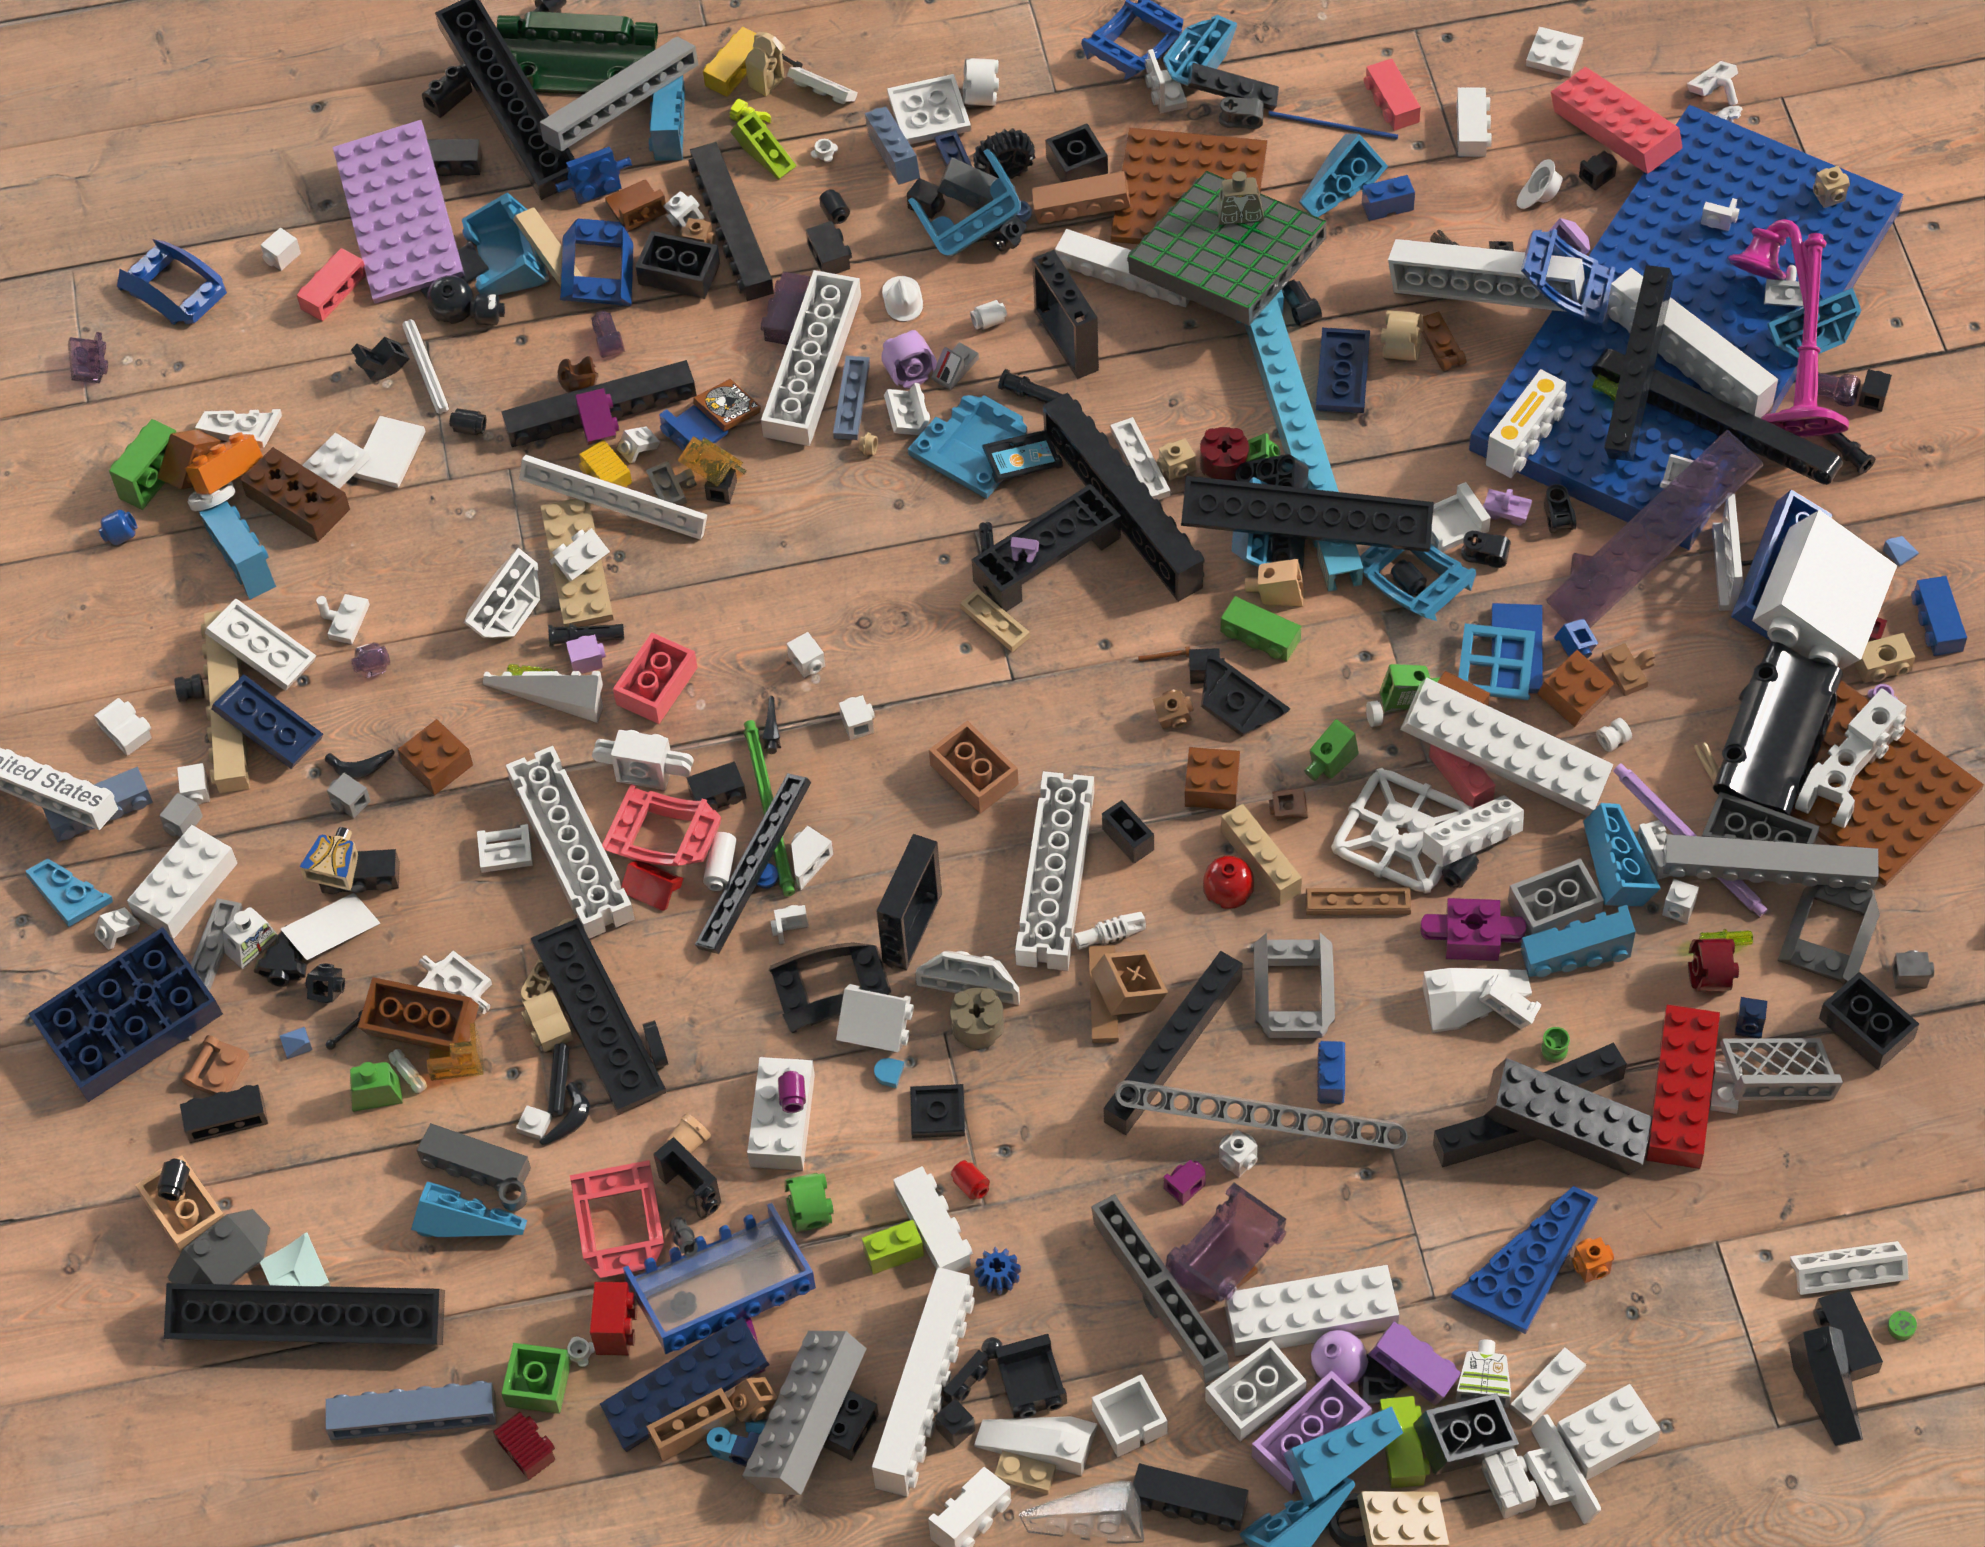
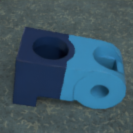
[706,1427,760,1467]

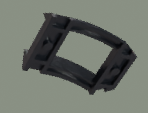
[769,942,891,1034]

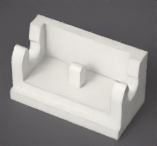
[1637,820,1671,880]
[1479,974,1541,1029]

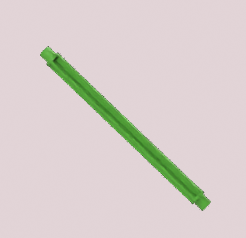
[744,720,795,896]

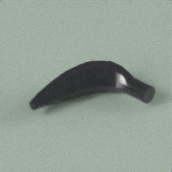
[325,749,395,779]
[539,1082,590,1145]

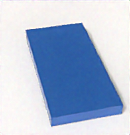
[1491,603,1543,694]

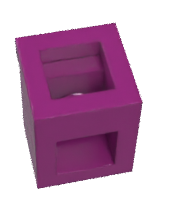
[1163,1160,1206,1206]

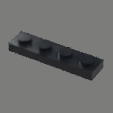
[1188,63,1279,111]

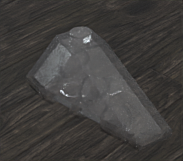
[1019,1481,1144,1544]

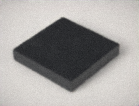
[910,1084,965,1138]

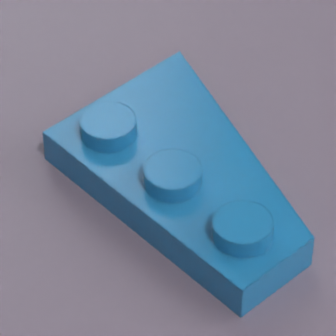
[26,858,113,927]

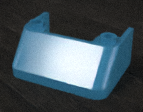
[908,149,1021,256]

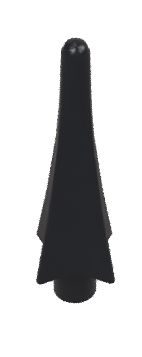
[762,696,781,754]

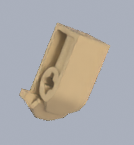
[745,32,786,96]

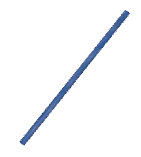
[1269,111,1398,139]

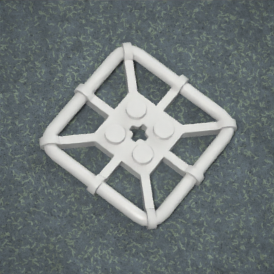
[1331,768,1473,894]

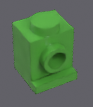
[1246,433,1280,462]

